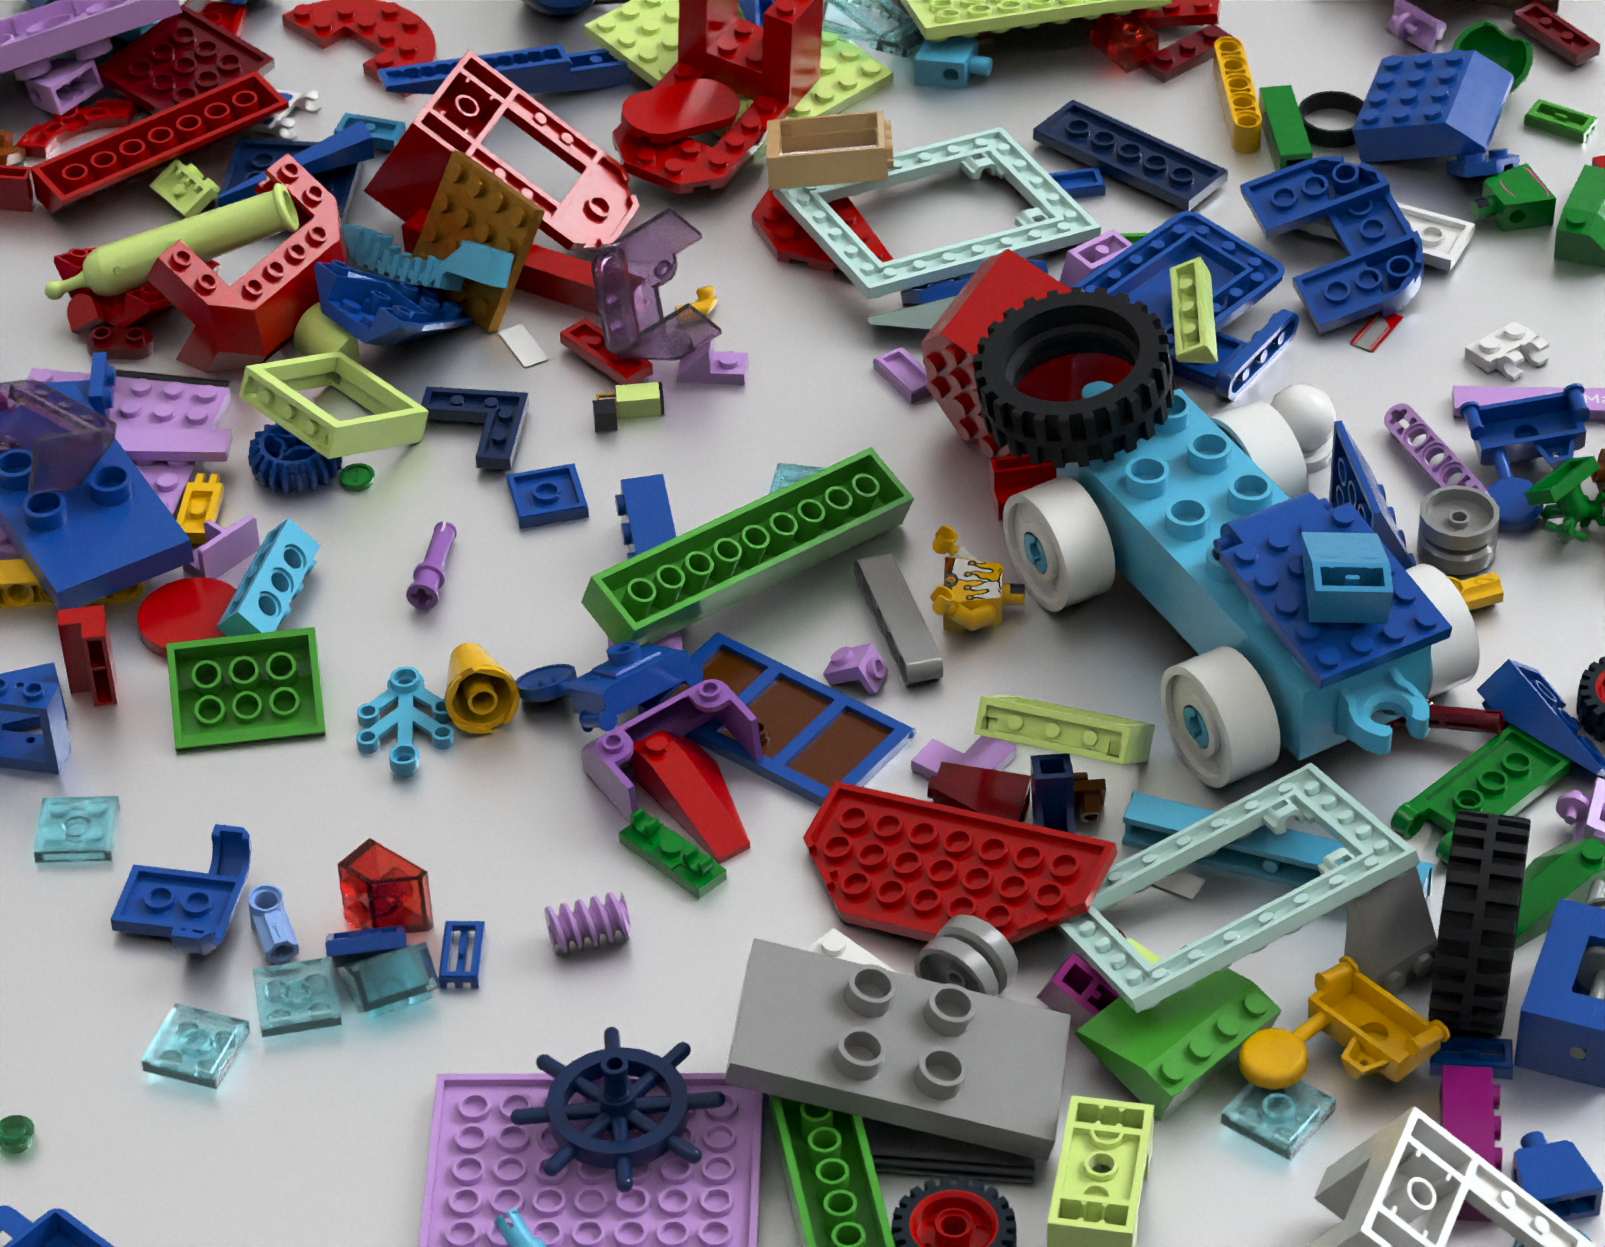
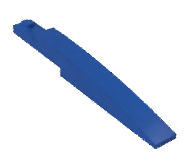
[378,44,634,95]

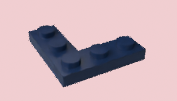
[421,386,529,470]

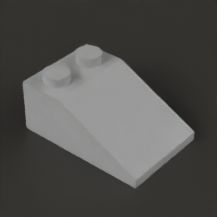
[1344,866,1437,995]

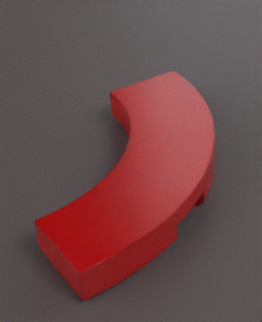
[15,99,138,158]

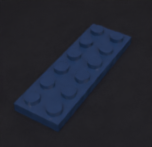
[1033,99,1228,211]

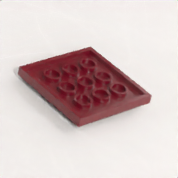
[97,4,275,114]

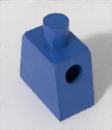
[1511,1131,1604,1222]

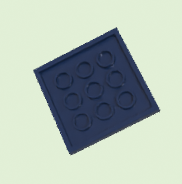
[214,139,363,224]

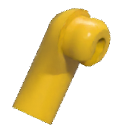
[675,286,717,323]

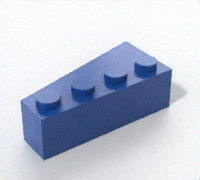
[615,474,676,560]

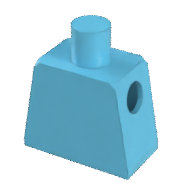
[914,35,992,89]

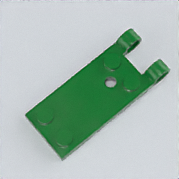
[1391,724,1572,864]

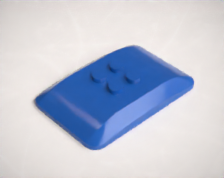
[1070,211,1285,360]

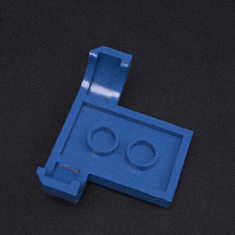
[110,824,252,955]

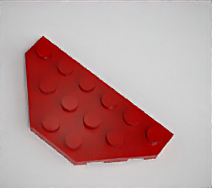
[751,188,894,273]

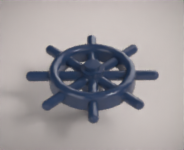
[510,1027,726,1193]

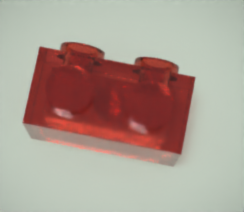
[1090,12,1159,73]

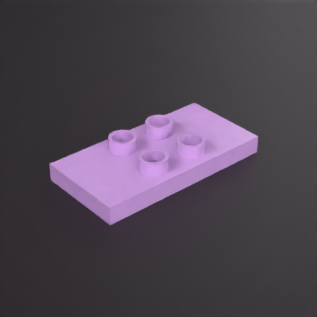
[0,0,182,81]

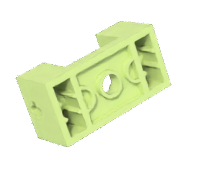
[1047,1095,1154,1247]

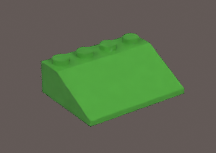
[166,627,326,751]
[1074,945,1282,1121]

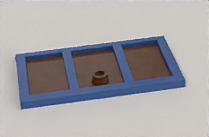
[637,632,916,806]

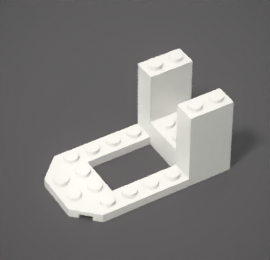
[1305,1106,1597,1247]

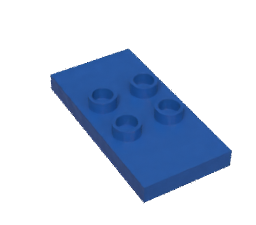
[0,382,194,610]

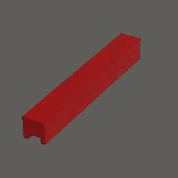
[402,208,647,326]

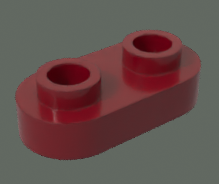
[86,326,154,360]

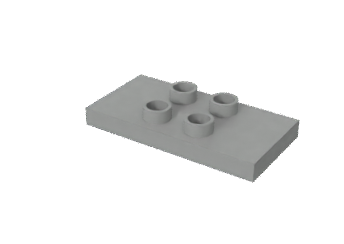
[724,938,1071,1161]

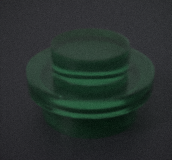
[0,1115,35,1154]

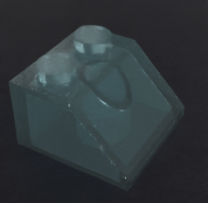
[338,942,441,1018]

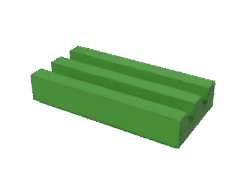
[1524,99,1597,143]

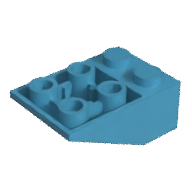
[1300,532,1394,624]

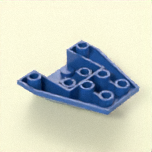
[314,260,473,346]

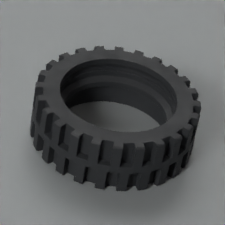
[973,287,1175,468]
[1428,809,1531,1035]

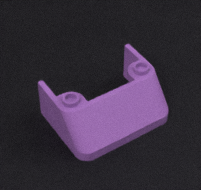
[581,679,763,823]

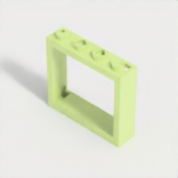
[239,351,429,459]
[974,695,1155,765]

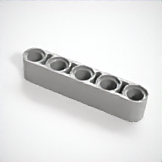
[854,552,943,686]

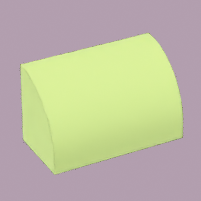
[294,302,361,378]

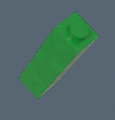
[1259,85,1313,171]

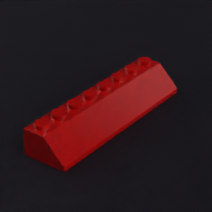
[30,71,289,214]

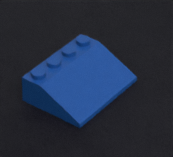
[1329,420,1416,570]

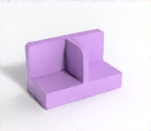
[183,515,260,579]

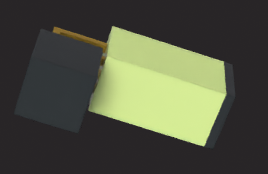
[592,382,665,432]

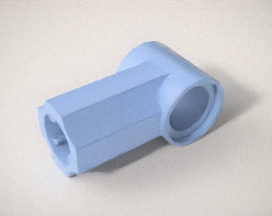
[248,884,299,965]

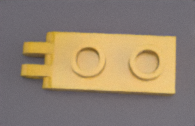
[176,473,224,544]

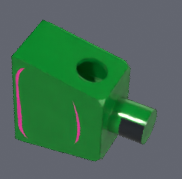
[1470,163,1556,232]

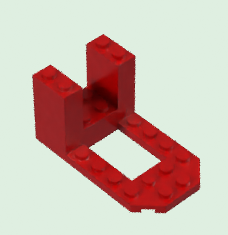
[612,0,823,194]
[364,50,640,251]

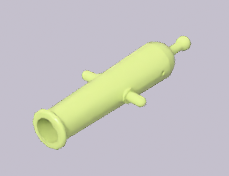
[45,183,299,300]

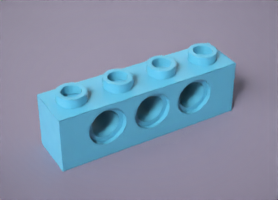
[216,518,320,637]

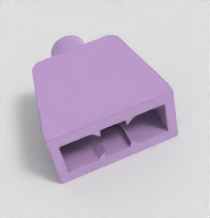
[25,58,103,116]

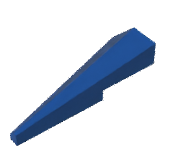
[216,120,375,207]

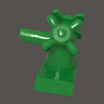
[1524,456,1605,544]

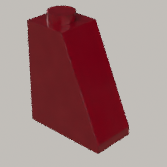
[927,762,1031,823]

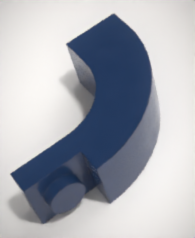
[1031,753,1076,834]

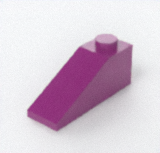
[1037,953,1120,1028]

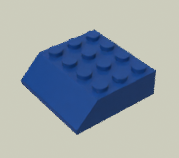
[1352,50,1514,162]

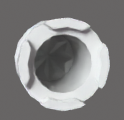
[1270,384,1337,474]

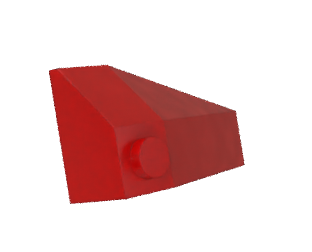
[631,730,750,864]

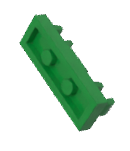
[618,807,727,899]

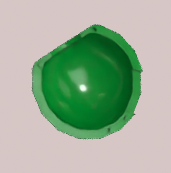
[1451,20,1533,94]

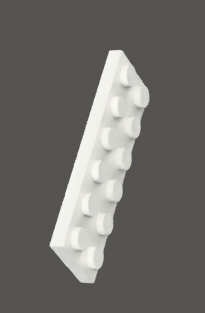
[1296,202,1475,271]

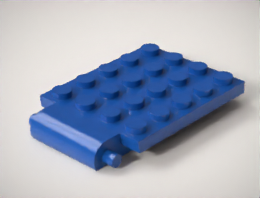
[1213,492,1452,690]

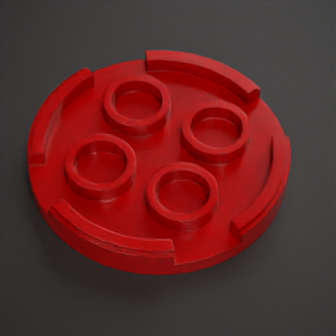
[137,577,237,657]

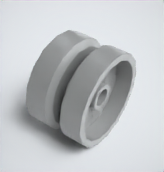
[1417,485,1500,575]
[914,914,1018,997]

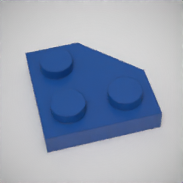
[1447,148,1520,178]

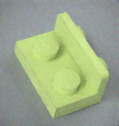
[149,158,221,218]

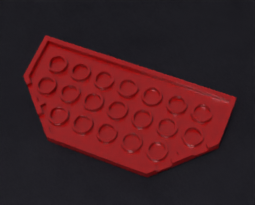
[803,781,1118,944]

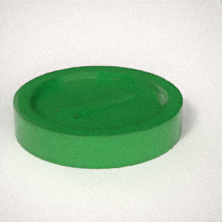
[339,463,375,491]

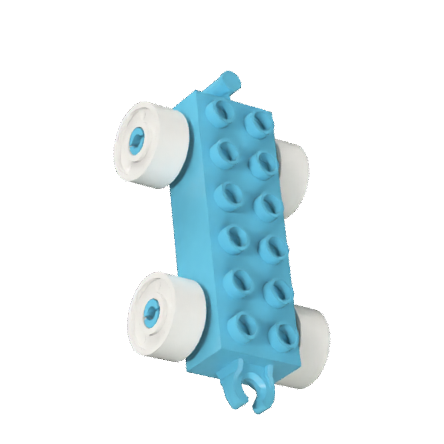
[1003,381,1480,788]

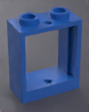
[0,676,71,775]

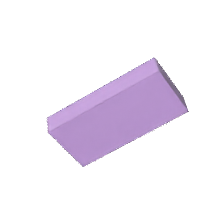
[873,347,931,404]

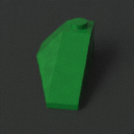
[1554,165,1605,268]
[1514,837,1605,950]

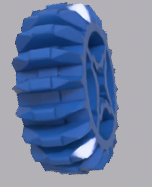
[248,423,343,495]

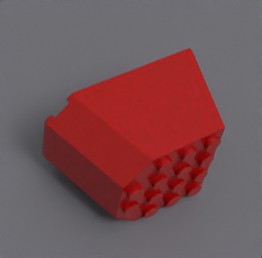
[921,249,1133,458]

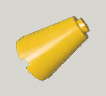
[445,643,520,734]

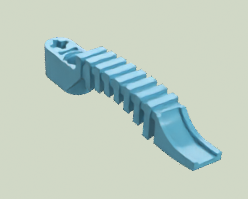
[341,223,515,291]

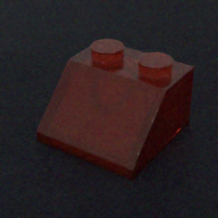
[337,838,434,933]

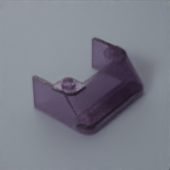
[591,207,722,361]
[0,380,117,495]

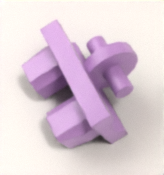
[1386,0,1447,52]
[1556,777,1605,846]

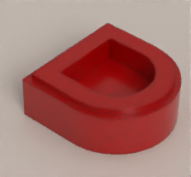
[67,294,105,335]

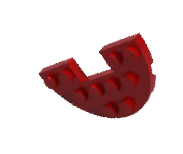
[282,0,437,98]

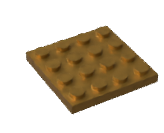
[411,151,545,332]

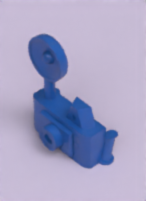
[1459,383,1590,532]
[515,641,703,732]

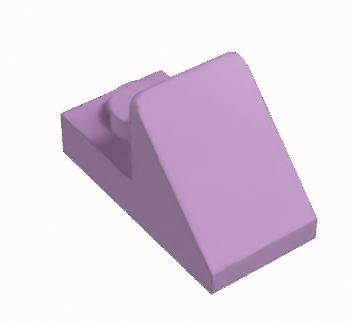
[677,331,749,385]

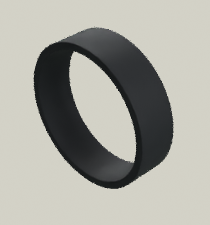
[1298,91,1364,148]

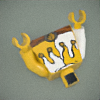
[930,525,1025,631]

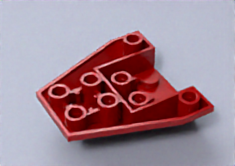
[54,247,220,328]

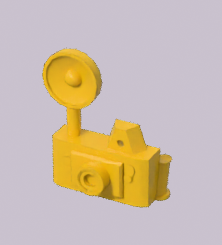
[1238,955,1450,1089]

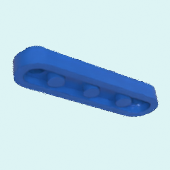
[1214,309,1299,400]

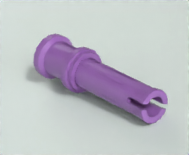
[406,521,457,610]

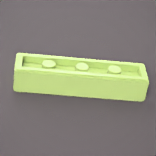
[1170,257,1218,364]

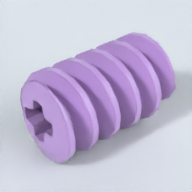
[544,892,631,954]

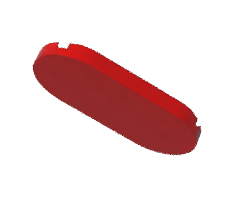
[621,79,740,143]

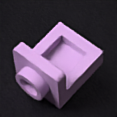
[823,643,889,694]

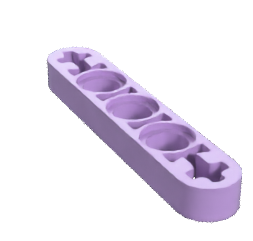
[1384,403,1490,496]

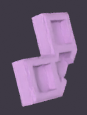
[911,736,1016,779]

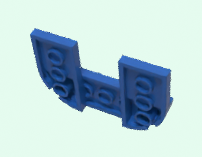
[1240,156,1424,334]

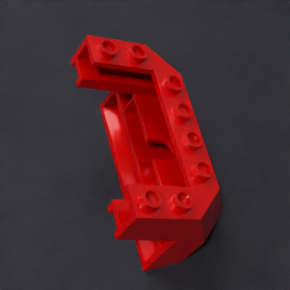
[146,153,348,373]

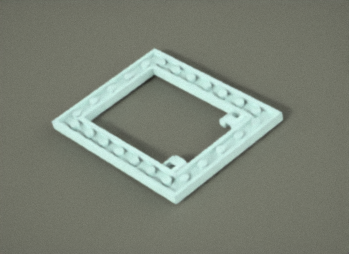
[773,127,1101,299]
[1054,763,1420,1013]

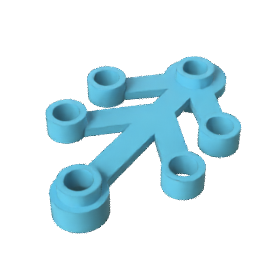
[356,666,455,778]

